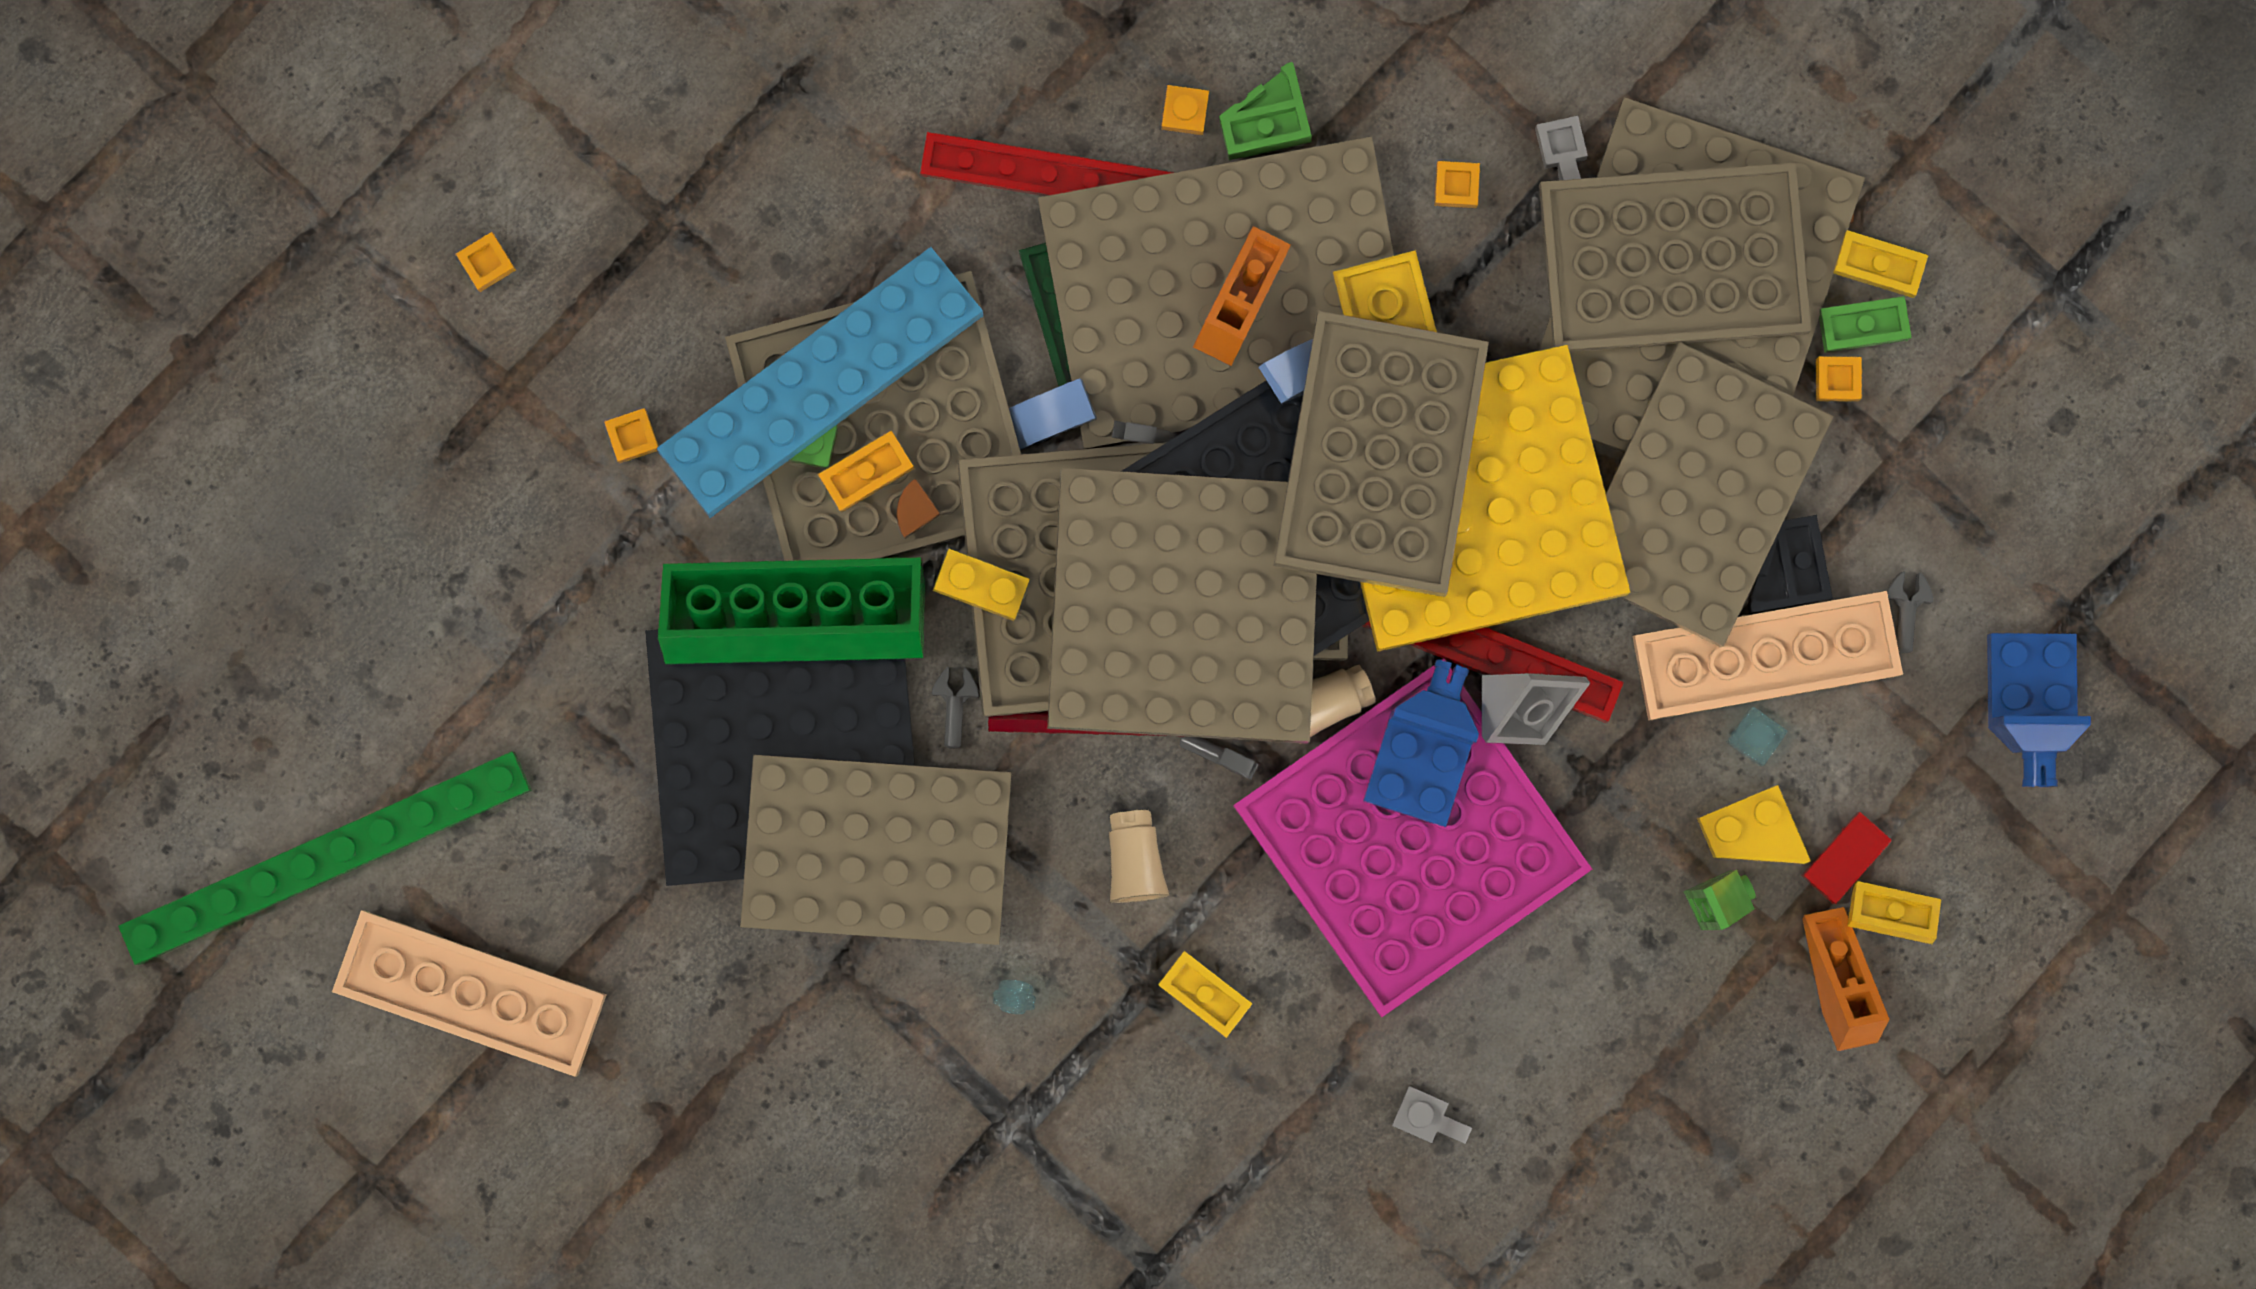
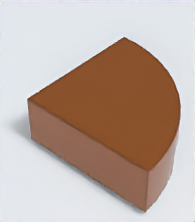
[897,479,940,539]

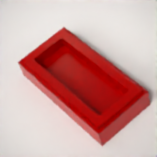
[1801,812,1892,904]

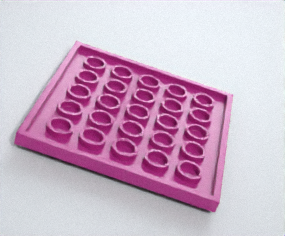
[1233,659,1593,1018]

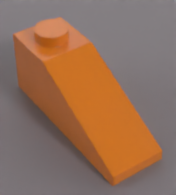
[1193,226,1291,366]
[1802,907,1890,1051]

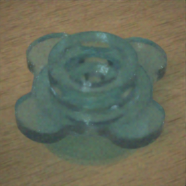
[993,980,1036,1014]

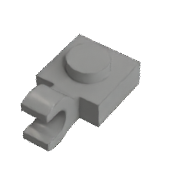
[1535,116,1588,180]
[1392,1086,1472,1144]

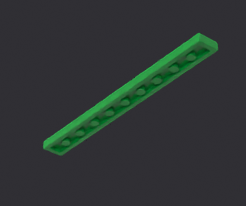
[118,751,532,965]

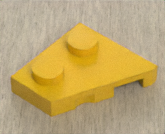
[1697,785,1810,864]

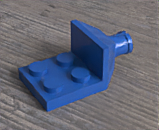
[1987,633,2091,787]
[1363,660,1479,828]

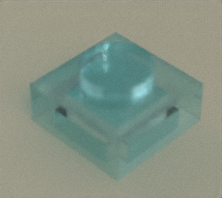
[1726,707,1788,767]

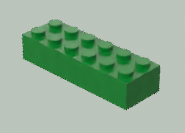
[658,557,925,664]

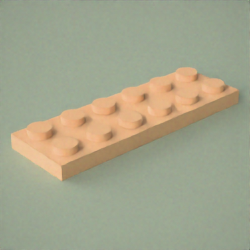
[1633,591,1903,721]
[332,910,607,1077]

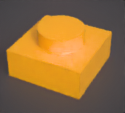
[1161,85,1209,135]
[1434,161,1480,208]
[456,232,516,292]
[1816,356,1862,402]
[604,408,659,463]

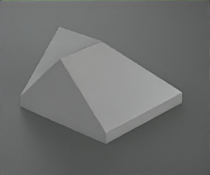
[1482,673,1590,745]

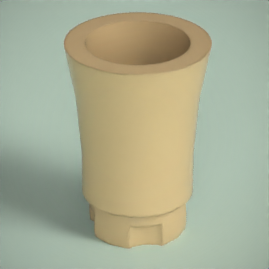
[1299,665,1376,744]
[1109,810,1170,903]

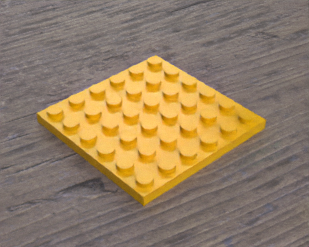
[1360,345,1630,652]

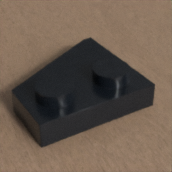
[1748,515,1833,614]

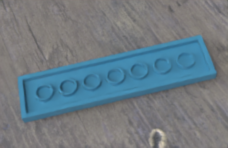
[657,247,983,518]

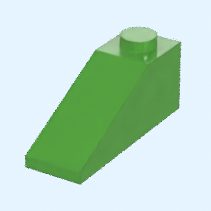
[1684,870,1756,930]

